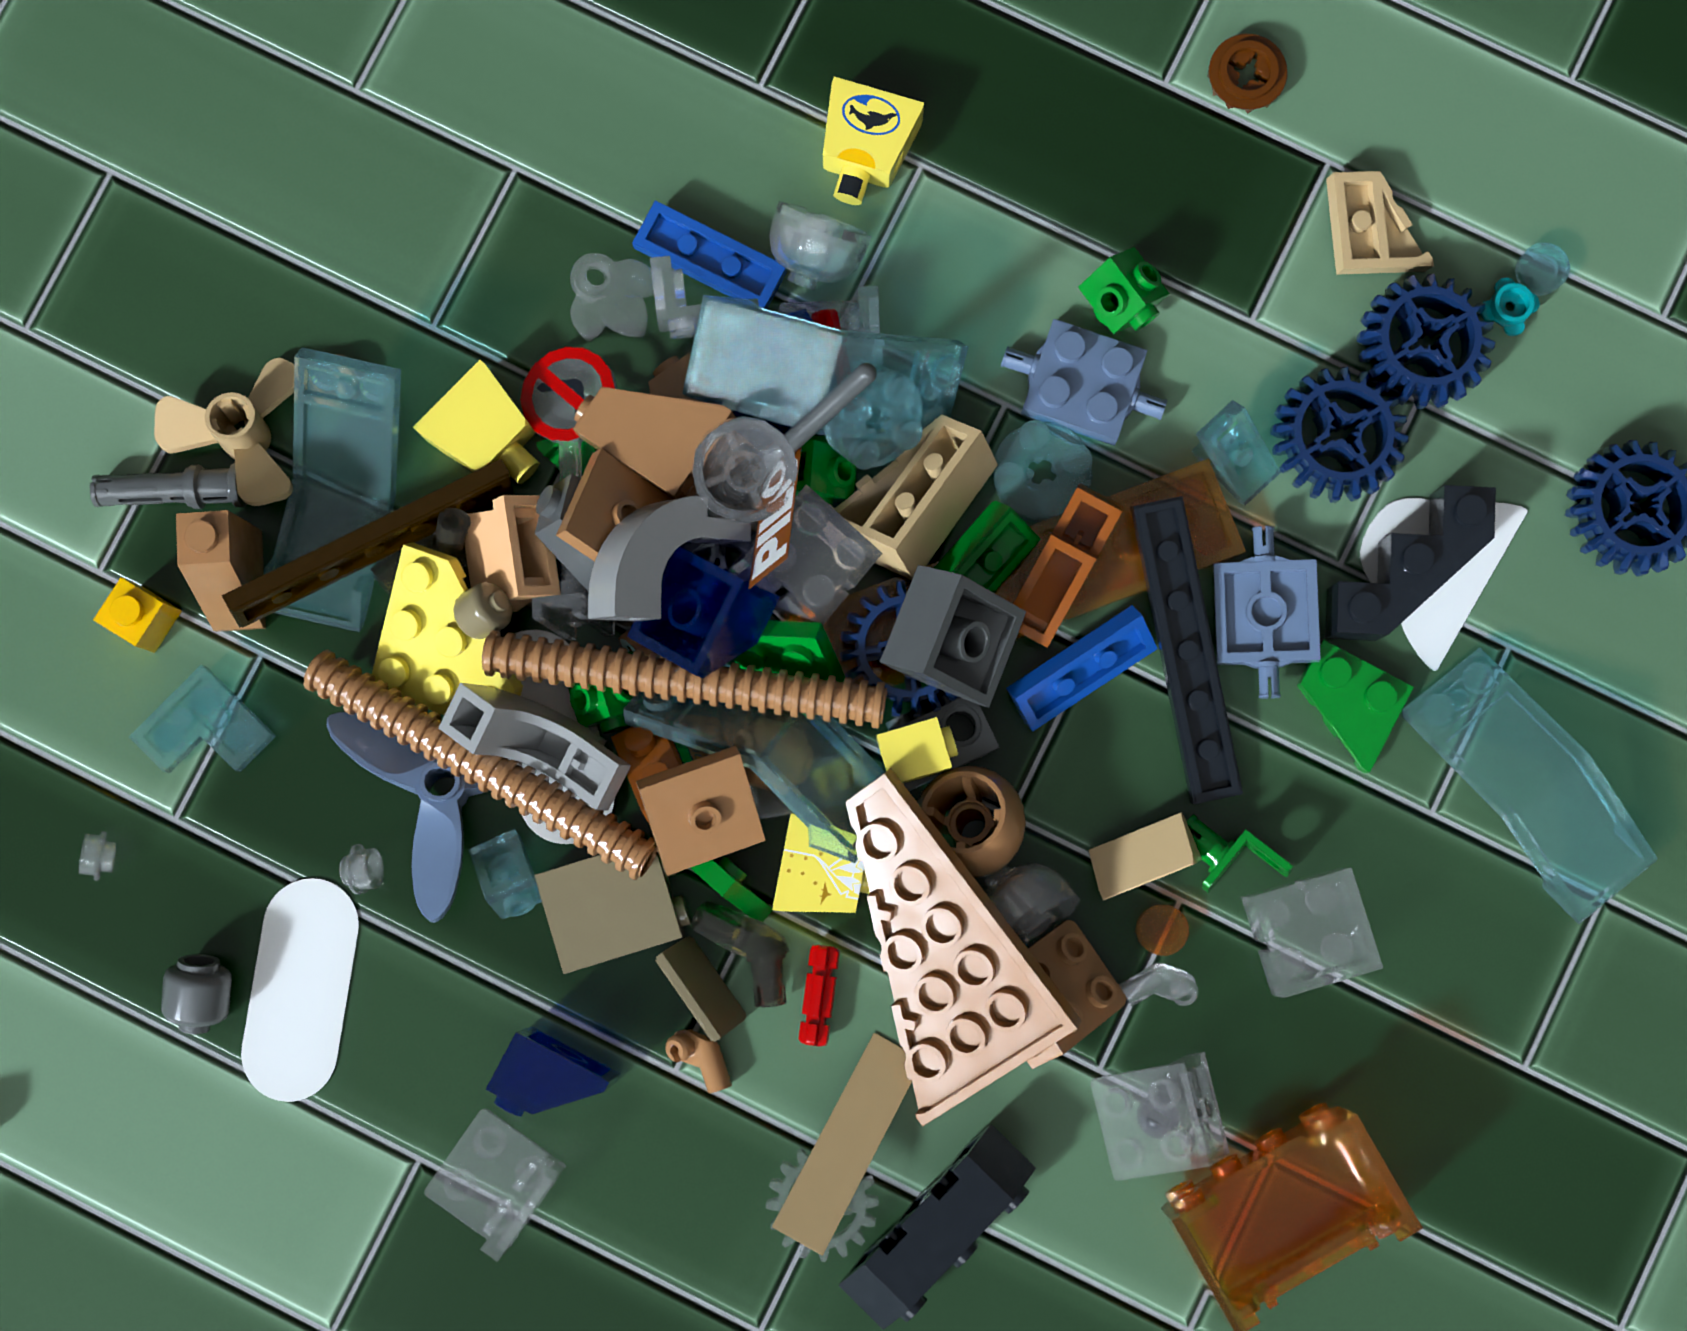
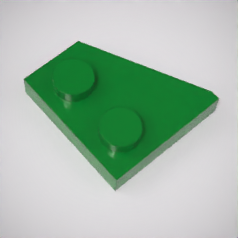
[691,856,773,925]

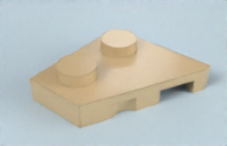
[1326,171,1434,275]

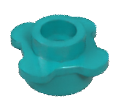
[1480,278,1540,336]

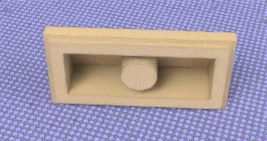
[1089,812,1202,900]

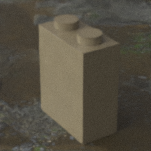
[534,852,691,974]

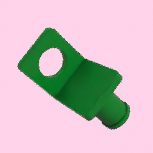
[1186,814,1293,893]

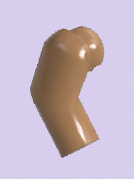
[665,1029,732,1094]

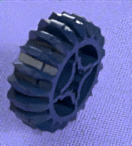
[1356,273,1496,409]
[1270,367,1409,503]
[1565,440,1687,577]
[840,580,958,718]

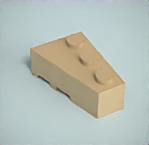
[818,414,998,580]

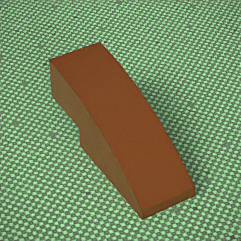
[1013,483,1124,648]

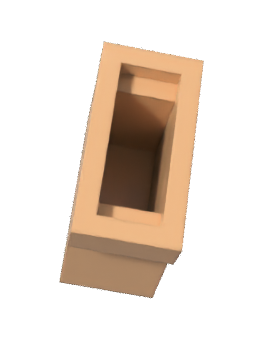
[460,495,561,612]

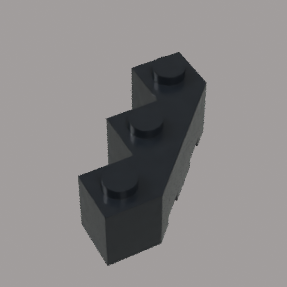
[1325,485,1496,641]
[839,1124,1036,1330]

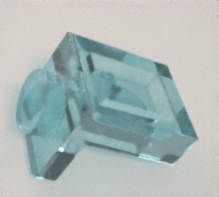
[469,829,542,919]

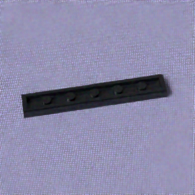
[1130,496,1243,804]

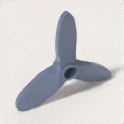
[327,712,490,923]

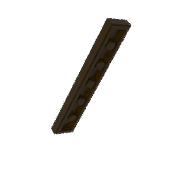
[221,459,514,628]

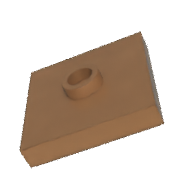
[556,448,672,562]
[636,746,766,876]

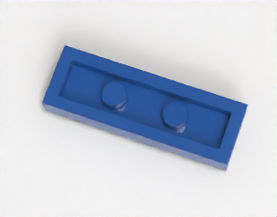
[632,200,787,314]
[1006,605,1158,732]

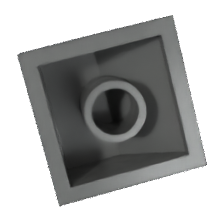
[880,565,1026,708]

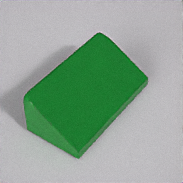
[934,501,1041,593]

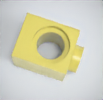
[876,717,958,784]

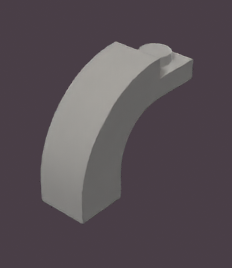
[588,496,751,621]
[439,683,631,810]

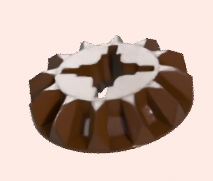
[1207,34,1287,114]

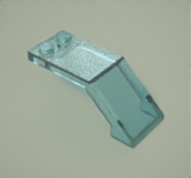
[682,295,969,440]
[264,347,401,632]
[623,647,885,863]
[1402,647,1657,924]

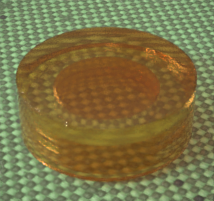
[1136,904,1189,956]

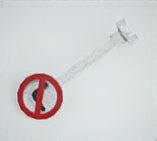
[520,347,617,641]

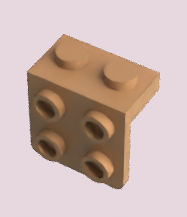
[1027,920,1126,1069]

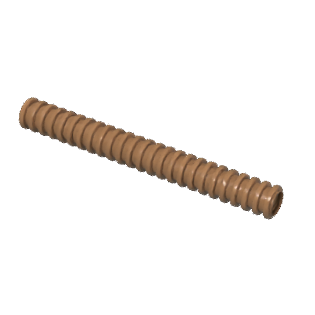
[482,630,887,729]
[304,650,658,880]

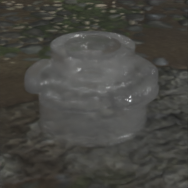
[79,831,117,881]
[340,844,384,894]

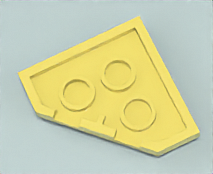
[372,542,523,715]

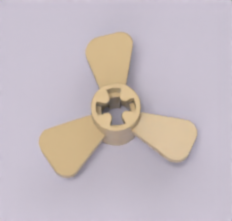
[154,358,305,506]

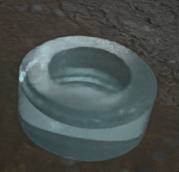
[1515,242,1570,295]

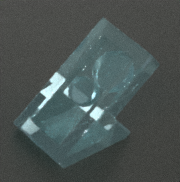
[1193,400,1281,506]

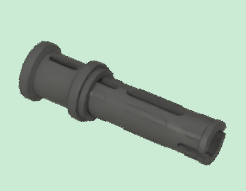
[90,463,247,509]

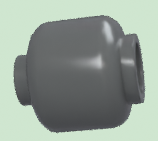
[161,954,232,1034]

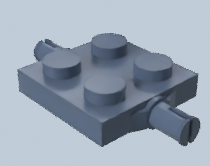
[1001,319,1167,446]
[1213,526,1321,699]

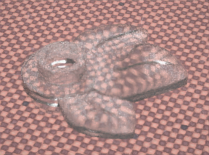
[570,253,663,342]

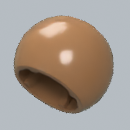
[917,766,1026,878]

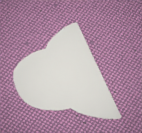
[1360,498,1528,671]

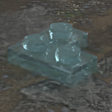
[129,665,276,773]

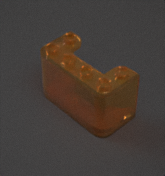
[1161,1102,1423,1331]

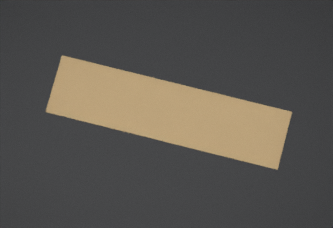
[772,1033,912,1256]

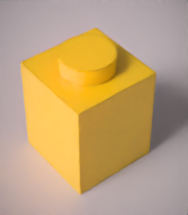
[93,577,182,653]

